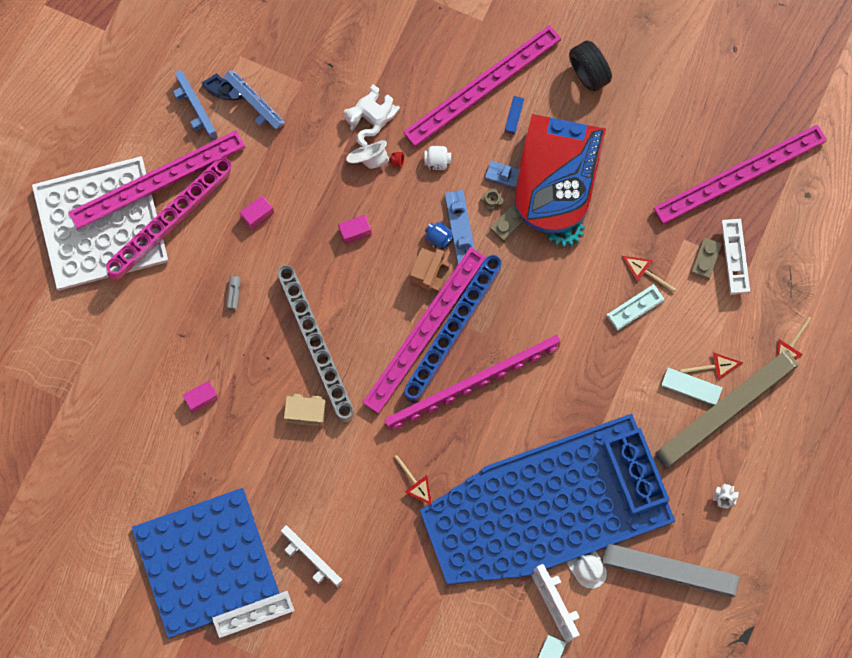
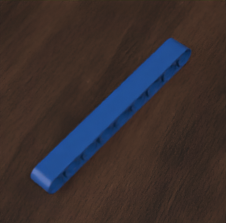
[405,255,501,403]

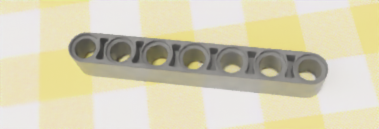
[602,544,740,597]

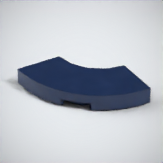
[202,73,245,100]

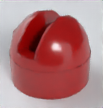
[390,152,404,167]

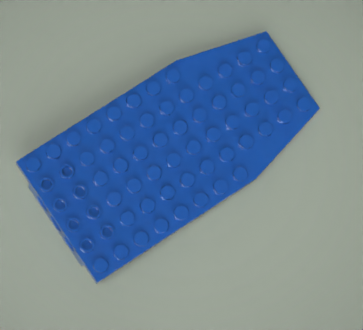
[420,413,675,585]

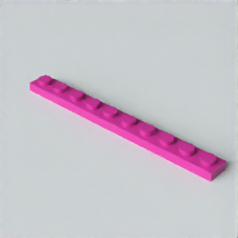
[403,25,561,148]
[653,124,827,225]
[68,130,245,230]
[362,247,486,414]
[384,335,561,430]

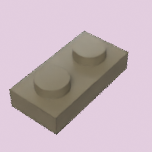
[490,203,524,242]
[691,238,722,280]

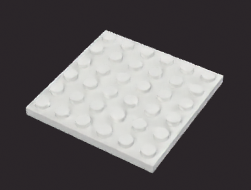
[32,156,169,291]

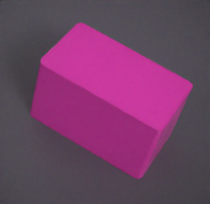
[239,195,274,230]
[338,215,372,244]
[183,381,218,413]

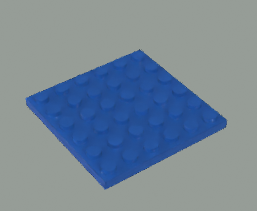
[132,488,280,639]

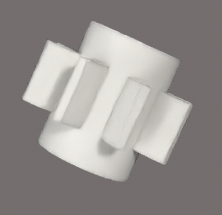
[713,484,739,509]

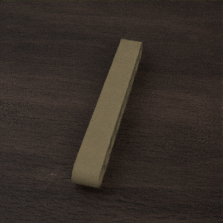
[655,350,799,469]

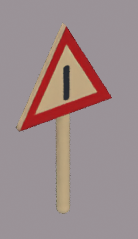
[622,256,676,292]
[777,317,811,359]
[679,352,743,381]
[394,455,432,506]

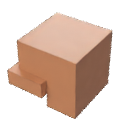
[410,248,450,294]

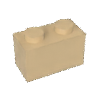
[284,394,326,427]

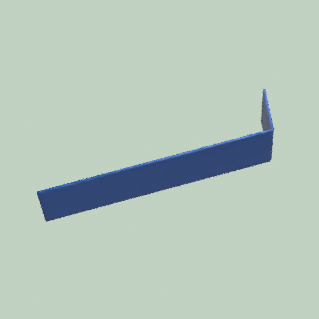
[504,96,524,134]

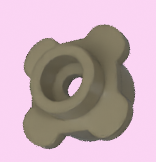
[481,189,504,210]

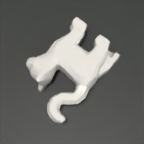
[343,85,400,146]

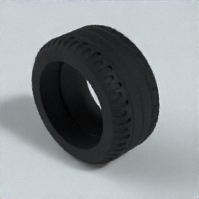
[569,40,612,91]

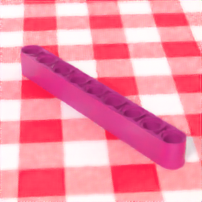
[106,158,231,280]

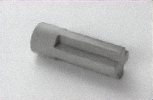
[226,276,241,310]

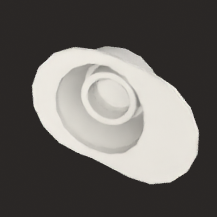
[347,140,389,169]
[567,552,607,589]

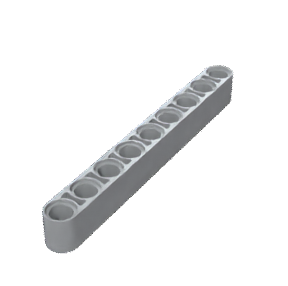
[278,265,354,423]

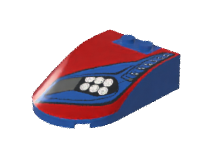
[514,114,606,233]

